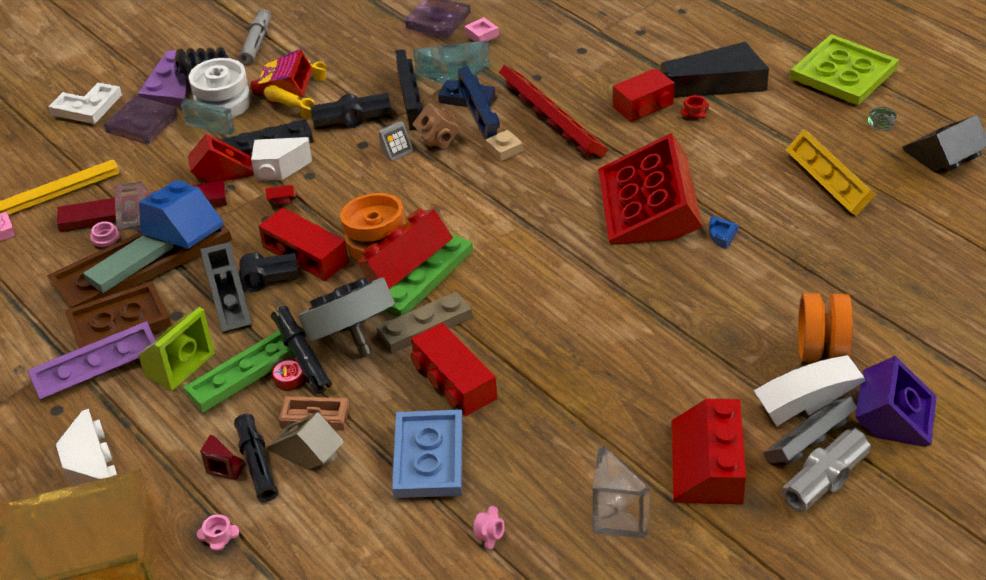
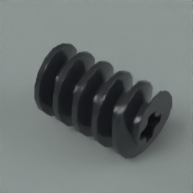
[174,47,229,81]

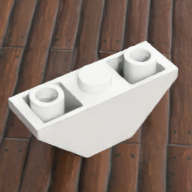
[56,409,120,502]

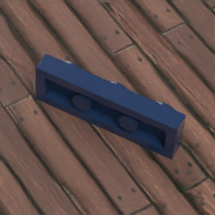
[458,66,500,141]

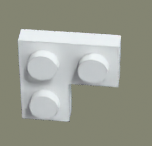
[49,83,122,124]

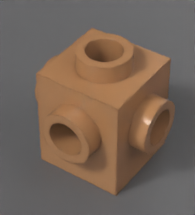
[413,103,460,150]

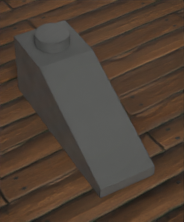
[200,242,252,334]

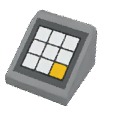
[379,121,413,161]

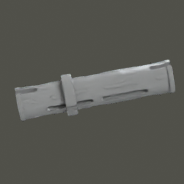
[238,9,272,65]

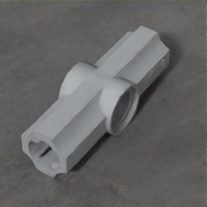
[781,429,871,512]

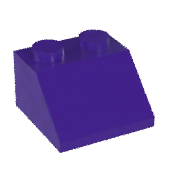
[855,356,937,447]

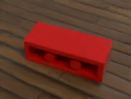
[258,207,349,281]
[356,208,453,289]
[410,322,497,416]

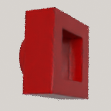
[265,185,297,206]

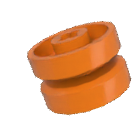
[340,193,406,260]
[798,293,853,363]

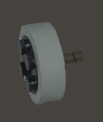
[298,277,395,357]

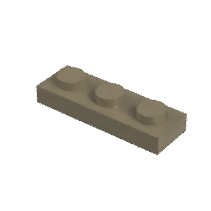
[376,291,472,353]

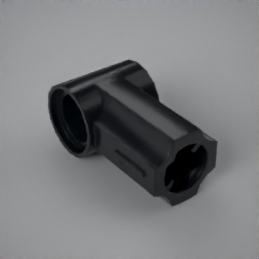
[239,253,299,292]

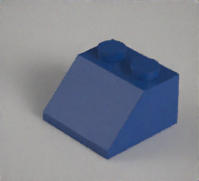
[139,180,223,249]

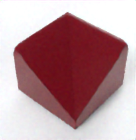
[200,434,245,480]

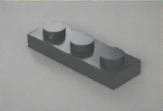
[763,397,857,465]

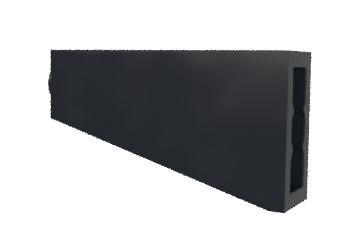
[661,41,769,98]

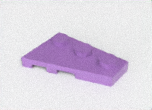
[138,50,189,107]

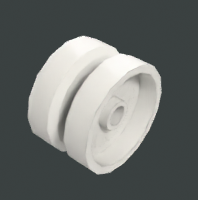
[189,58,251,120]

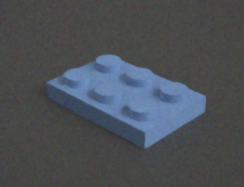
[392,410,463,498]

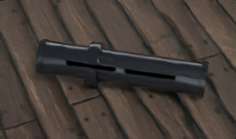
[271,306,332,394]
[234,414,278,502]

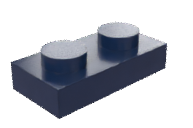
[438,80,495,107]

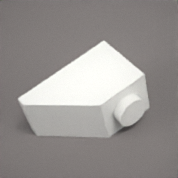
[251,137,312,181]

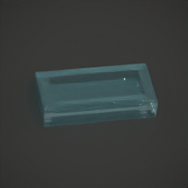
[181,99,235,135]

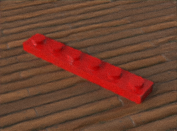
[498,64,609,158]

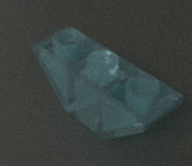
[413,40,490,85]

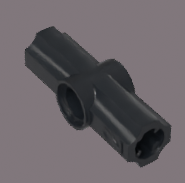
[310,93,392,129]

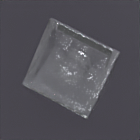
[593,446,650,538]

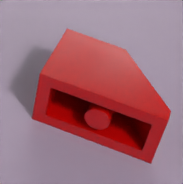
[188,133,254,182]

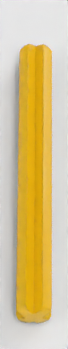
[0,160,119,215]

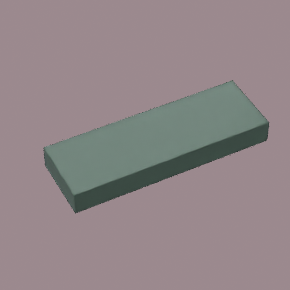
[83,234,174,293]

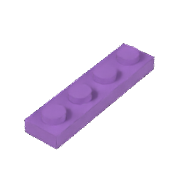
[27,321,155,400]

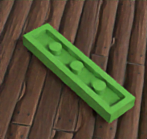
[383,233,473,317]
[183,330,294,413]

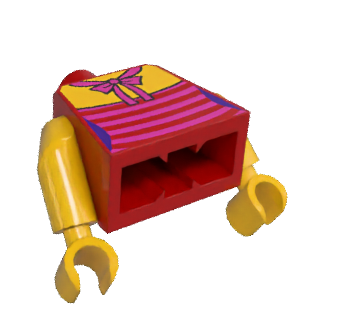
[250,49,327,119]

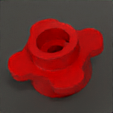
[680,95,709,119]

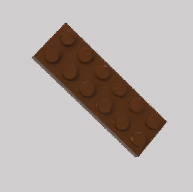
[47,224,232,309]

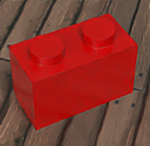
[613,68,674,122]

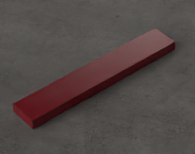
[57,180,227,232]

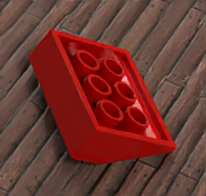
[598,133,703,245]

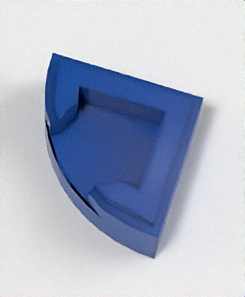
[709,216,739,249]

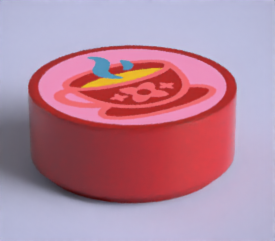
[272,359,305,390]

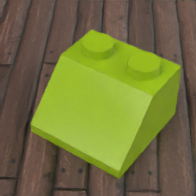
[139,307,215,391]

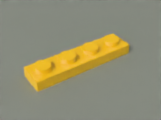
[786,129,876,216]

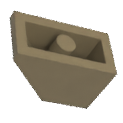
[267,412,344,470]

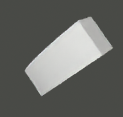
[754,355,866,426]

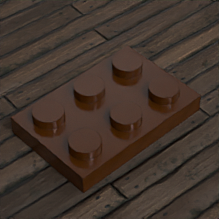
[65,281,171,349]

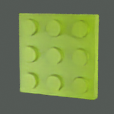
[790,34,899,105]

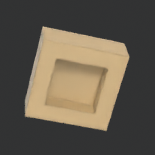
[485,130,523,161]

